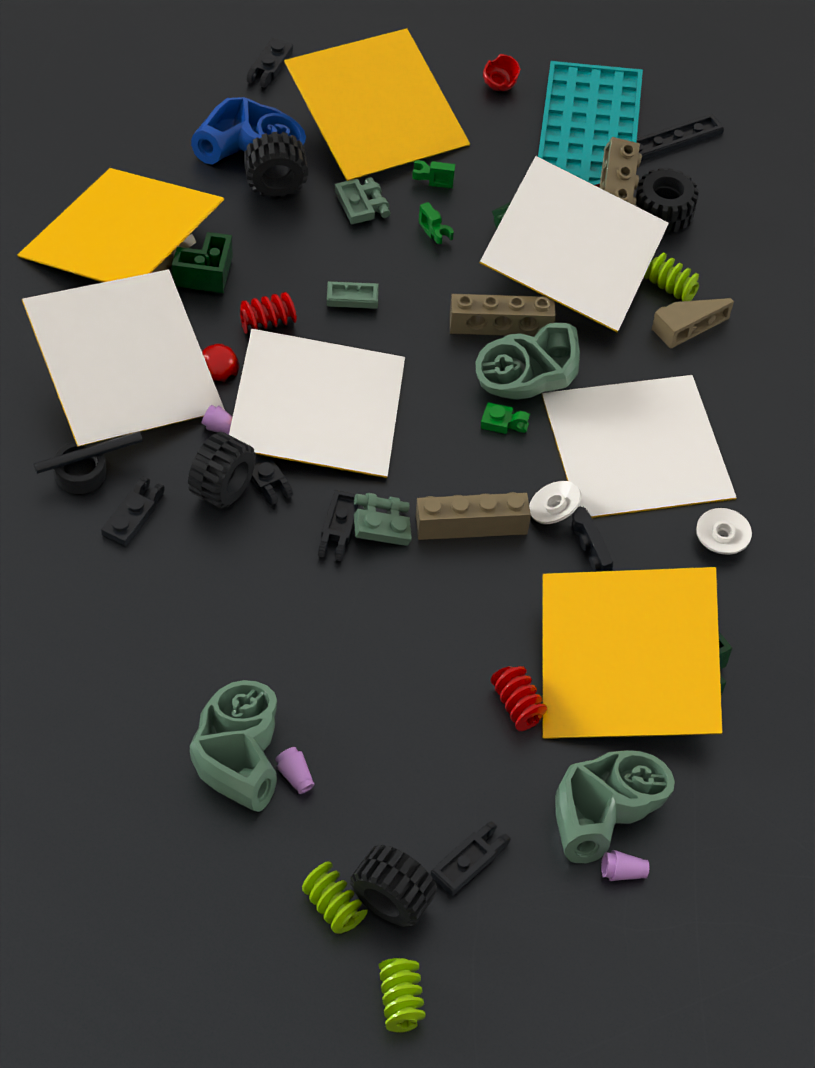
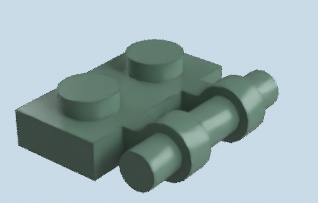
[335,177,391,224]
[354,493,412,546]

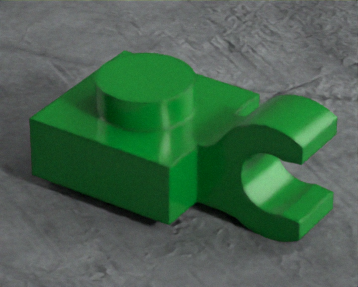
[412,160,455,189]
[419,202,454,245]
[481,402,530,434]

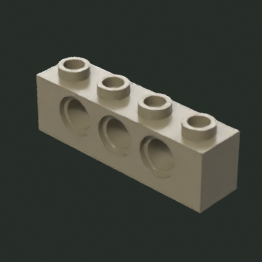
[450,294,555,336]

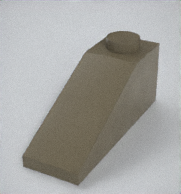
[652,298,734,349]

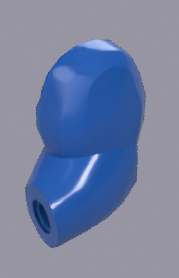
[191,97,306,165]

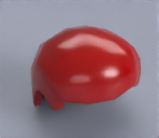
[483,54,521,91]
[202,344,240,382]

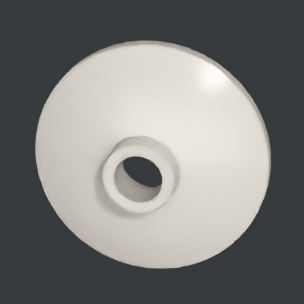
[529,481,581,524]
[696,508,752,555]

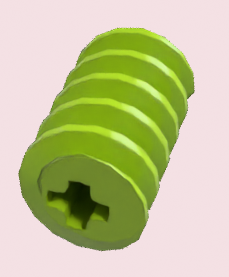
[644,252,699,302]
[302,861,368,934]
[379,958,426,1033]

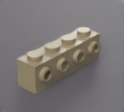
[599,137,642,206]
[415,492,531,540]

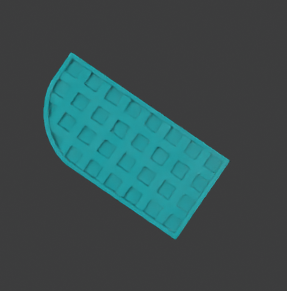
[538,61,643,187]

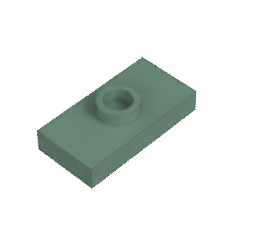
[327,281,379,309]

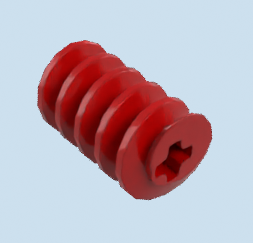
[240,292,297,334]
[491,666,547,731]

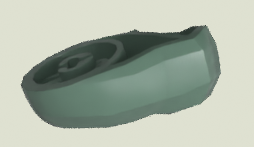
[476,323,580,400]
[190,680,277,812]
[555,750,675,864]

